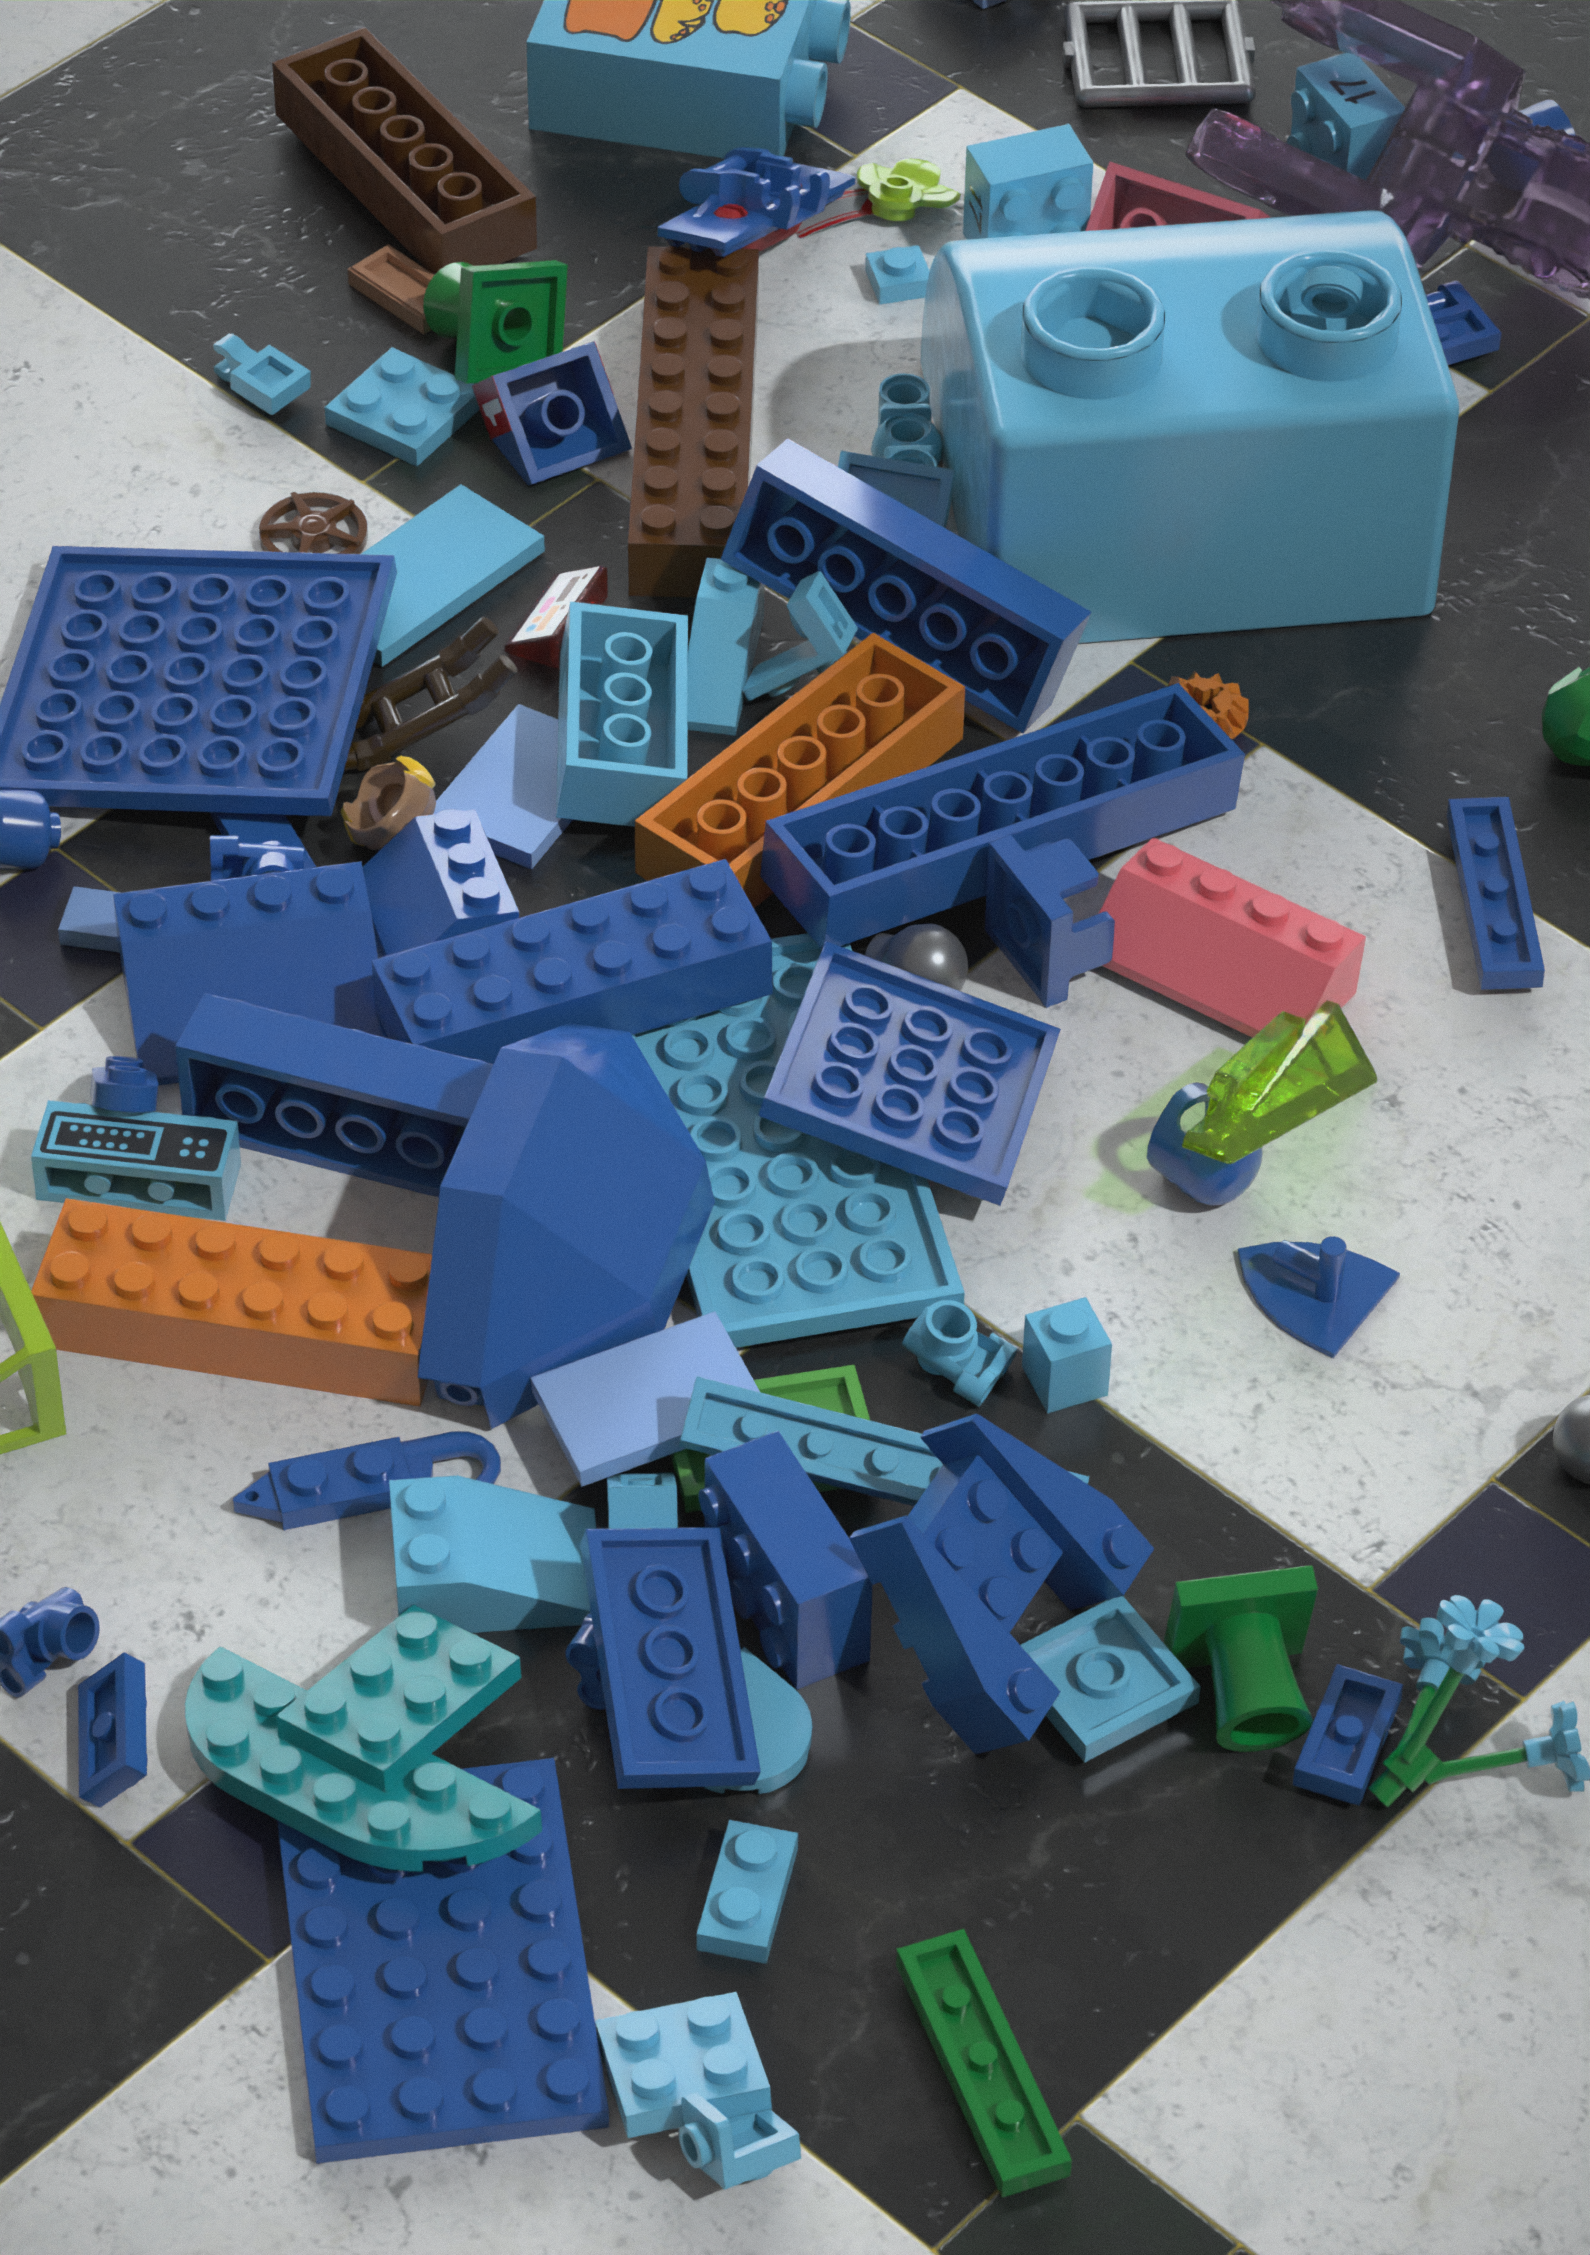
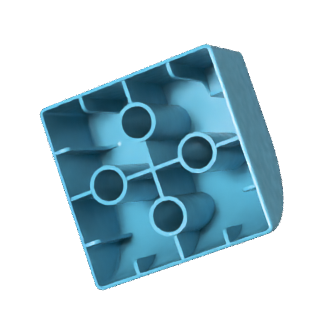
[920,211,1459,643]

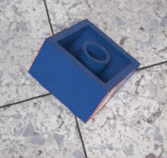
[472,341,633,486]

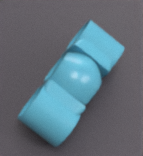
[871,373,943,467]

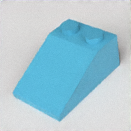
[389,1475,596,1633]

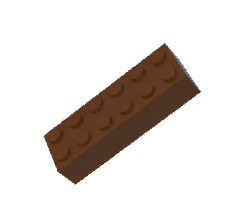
[272,27,537,275]

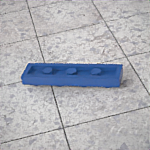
[1447,797,1545,990]

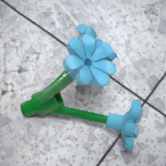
[1368,1595,1590,1808]

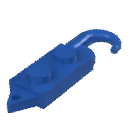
[233,1431,501,1531]

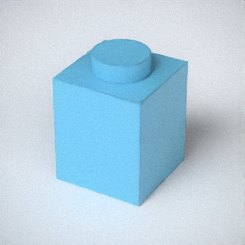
[1022,1297,1112,1413]

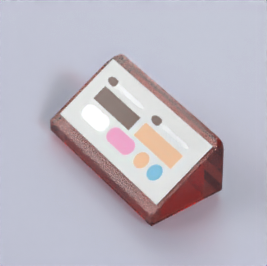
[504,566,608,669]

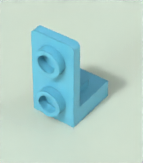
[743,571,858,700]

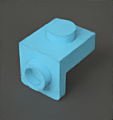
[679,2092,802,2190]

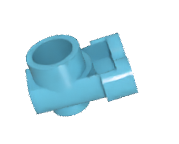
[902,1300,1018,1407]

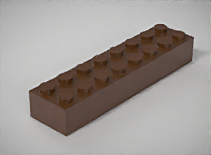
[628,246,759,598]

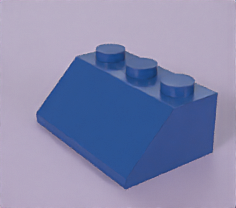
[363,809,519,957]

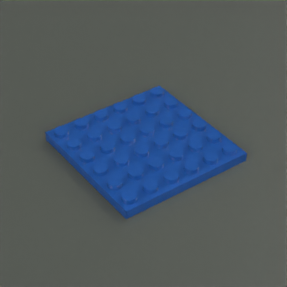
[0,546,397,816]

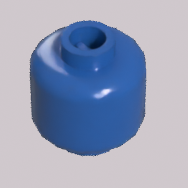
[0,790,61,870]

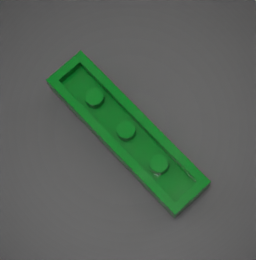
[896,1929,1072,2198]

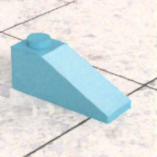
[688,558,764,736]

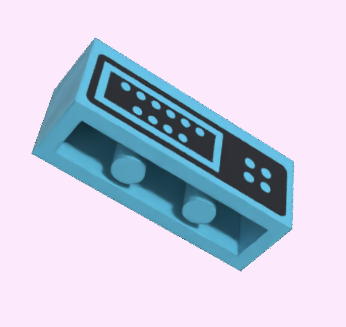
[31,1100,241,1221]

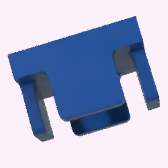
[985,834,1115,1008]

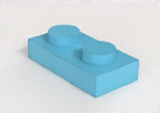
[697,1820,798,1964]

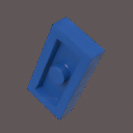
[78,1652,148,1808]
[1293,1664,1403,1806]

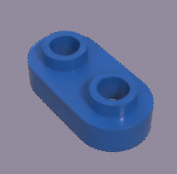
[90,1056,158,1112]

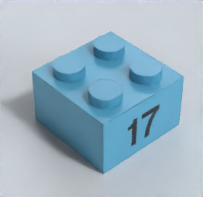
[1287,50,1408,213]
[963,124,1093,240]

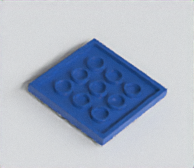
[758,941,1061,1206]

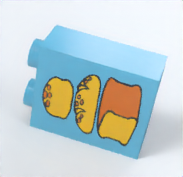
[526,0,851,158]

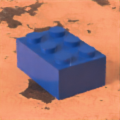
[699,1431,873,1690]

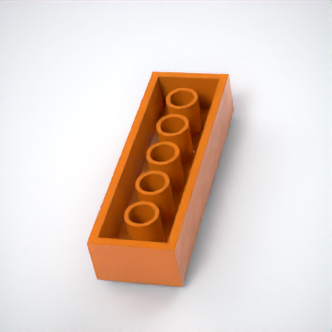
[635,633,965,909]
[31,1198,432,1407]

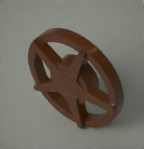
[259,492,368,554]

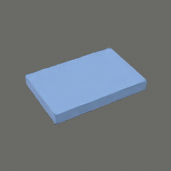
[434,704,573,870]
[531,1311,760,1487]

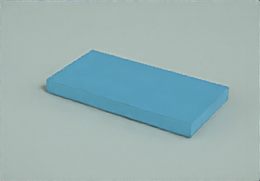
[362,484,545,667]

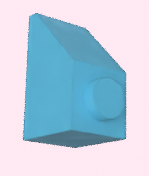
[607,1472,678,1529]

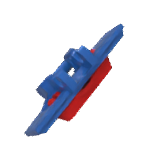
[657,147,855,257]

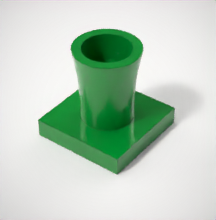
[423,260,568,384]
[1163,1565,1318,1752]

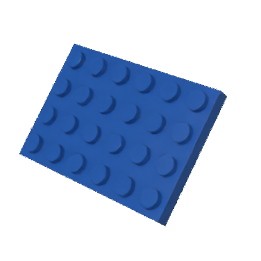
[277,1758,609,2164]

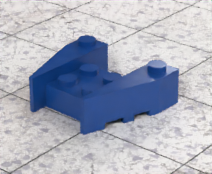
[849,1414,1154,1754]

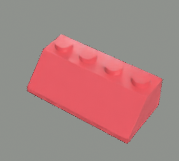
[1099,837,1366,1057]

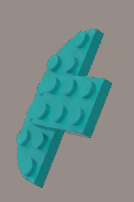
[185,1604,542,1872]

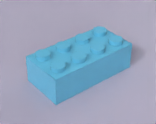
[556,601,688,827]

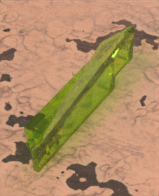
[1182,1000,1377,1164]

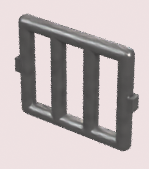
[1063,0,1256,108]

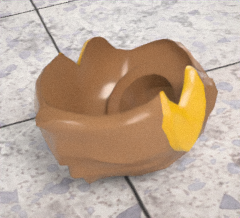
[340,756,436,851]

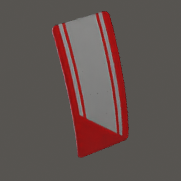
[796,188,874,238]

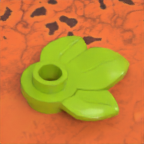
[856,158,961,221]

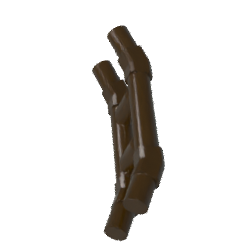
[344,617,518,772]

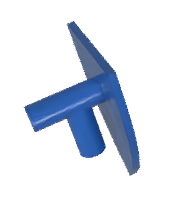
[1237,1236,1400,1359]

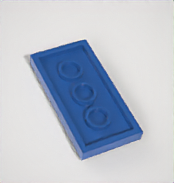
[580,1528,761,1789]

